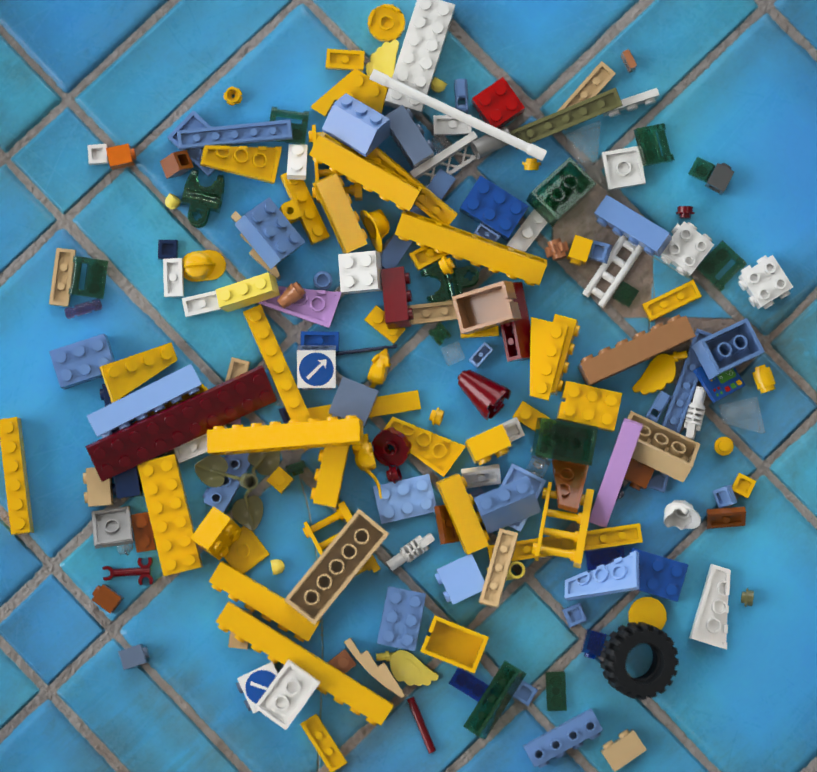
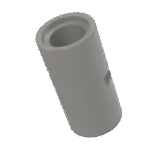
[470,126,510,159]

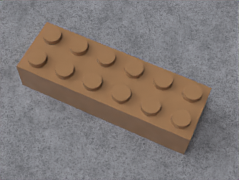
[578,314,695,386]

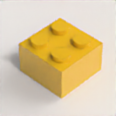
[191,506,242,561]

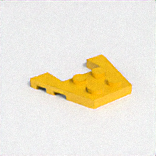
[311,68,388,117]

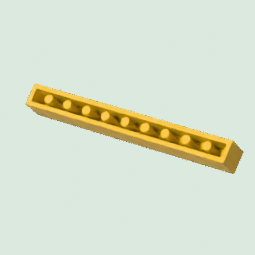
[216,601,394,726]

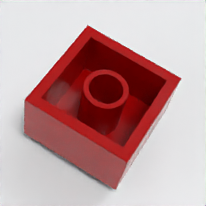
[471,77,525,129]

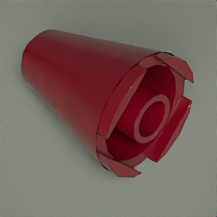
[458,370,511,420]

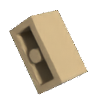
[83,467,114,507]
[600,729,647,772]

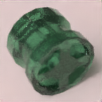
[428,322,451,346]

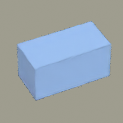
[474,223,500,242]
[468,342,493,368]

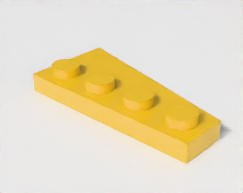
[200,145,282,184]
[383,417,466,477]

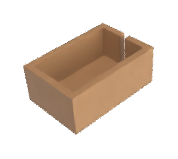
[452,281,522,334]

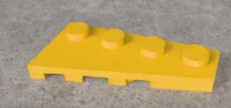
[530,317,569,401]
[100,342,178,403]

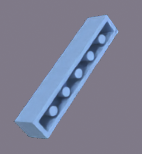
[87,364,202,438]

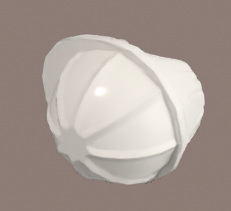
[664,500,701,530]

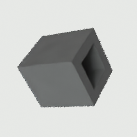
[705,163,734,195]

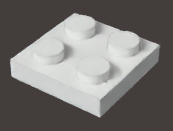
[601,146,646,191]

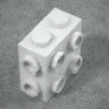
[661,221,714,277]
[738,255,793,309]

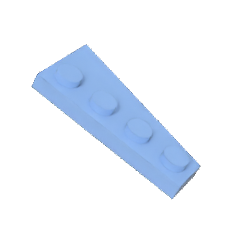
[565,551,639,601]

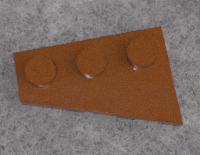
[551,453,590,513]

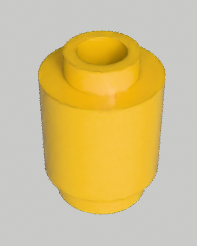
[752,364,776,394]

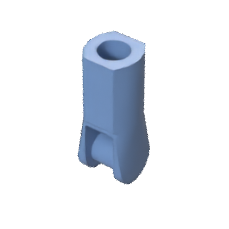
[454,79,468,114]
[645,391,672,423]

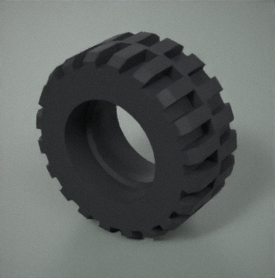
[600,622,679,700]

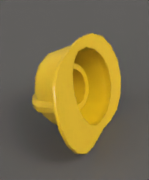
[360,209,390,252]
[183,250,226,282]

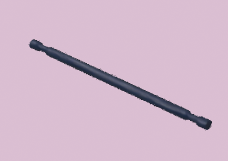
[336,344,397,356]

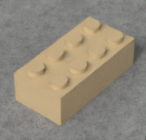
[613,411,700,482]

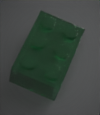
[526,157,597,227]
[531,417,598,466]

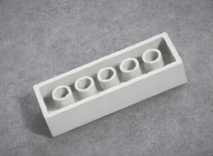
[385,0,455,116]

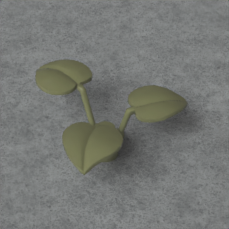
[195,451,281,531]

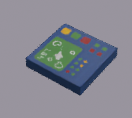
[694,366,745,403]

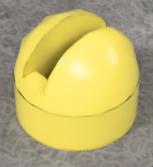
[431,77,447,93]
[165,193,182,210]
[270,559,285,575]

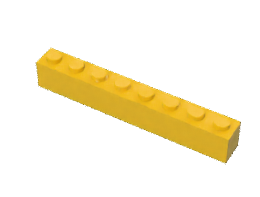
[395,210,548,286]
[207,415,364,455]

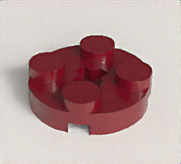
[372,427,412,467]

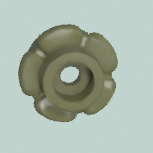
[741,588,754,607]

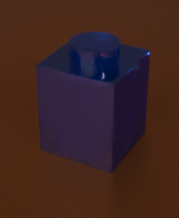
[581,629,607,659]

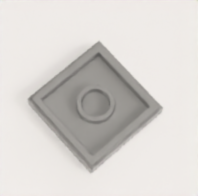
[91,506,134,549]

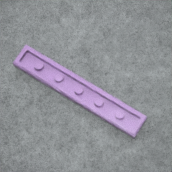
[589,418,643,528]

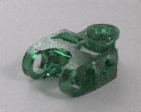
[181,169,224,228]
[420,259,479,303]

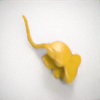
[367,348,391,419]
[352,433,382,499]

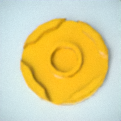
[368,4,405,42]
[628,597,667,630]

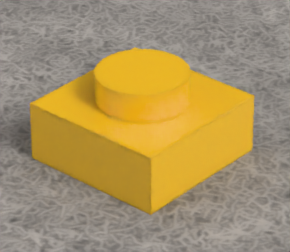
[732,473,756,499]

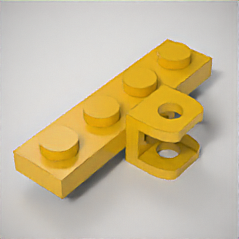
[279,173,330,245]

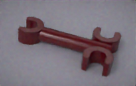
[102,557,154,585]

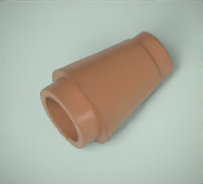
[277,281,306,309]

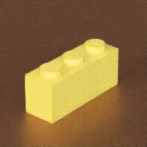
[216,272,280,312]

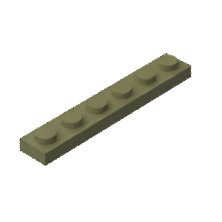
[509,87,623,149]

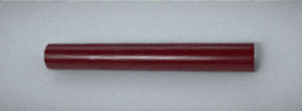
[407,697,436,754]

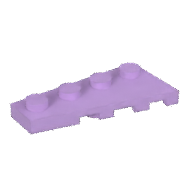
[257,286,342,329]

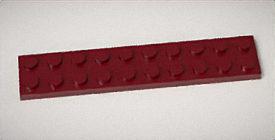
[85,365,277,482]

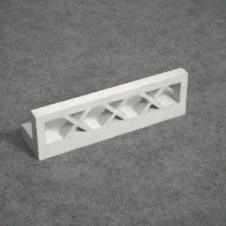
[410,131,478,187]

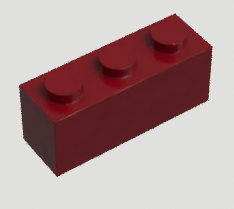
[381,266,414,329]

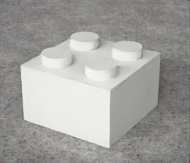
[338,251,383,294]

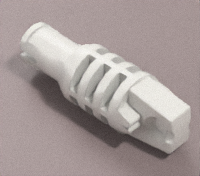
[684,386,706,440]
[386,533,435,571]

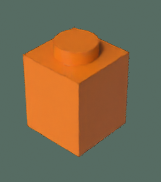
[106,143,137,170]

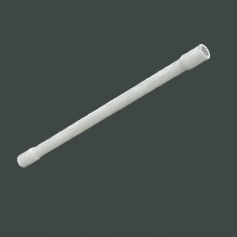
[369,69,547,161]

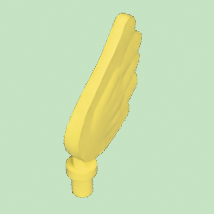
[366,40,399,87]
[376,650,439,686]

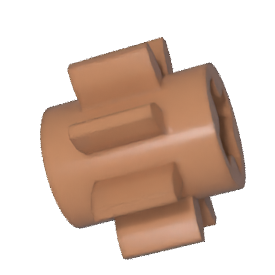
[545,238,569,261]

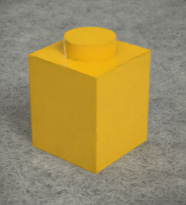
[567,235,593,266]
[266,466,294,494]

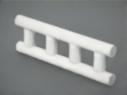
[582,235,644,308]

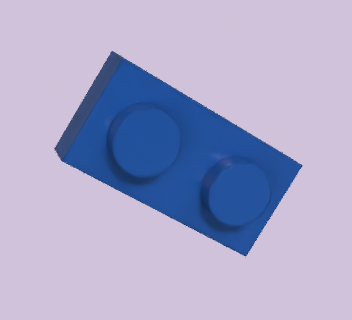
[301,331,339,351]

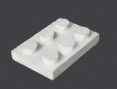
[254,659,320,730]

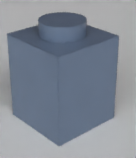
[118,644,150,670]

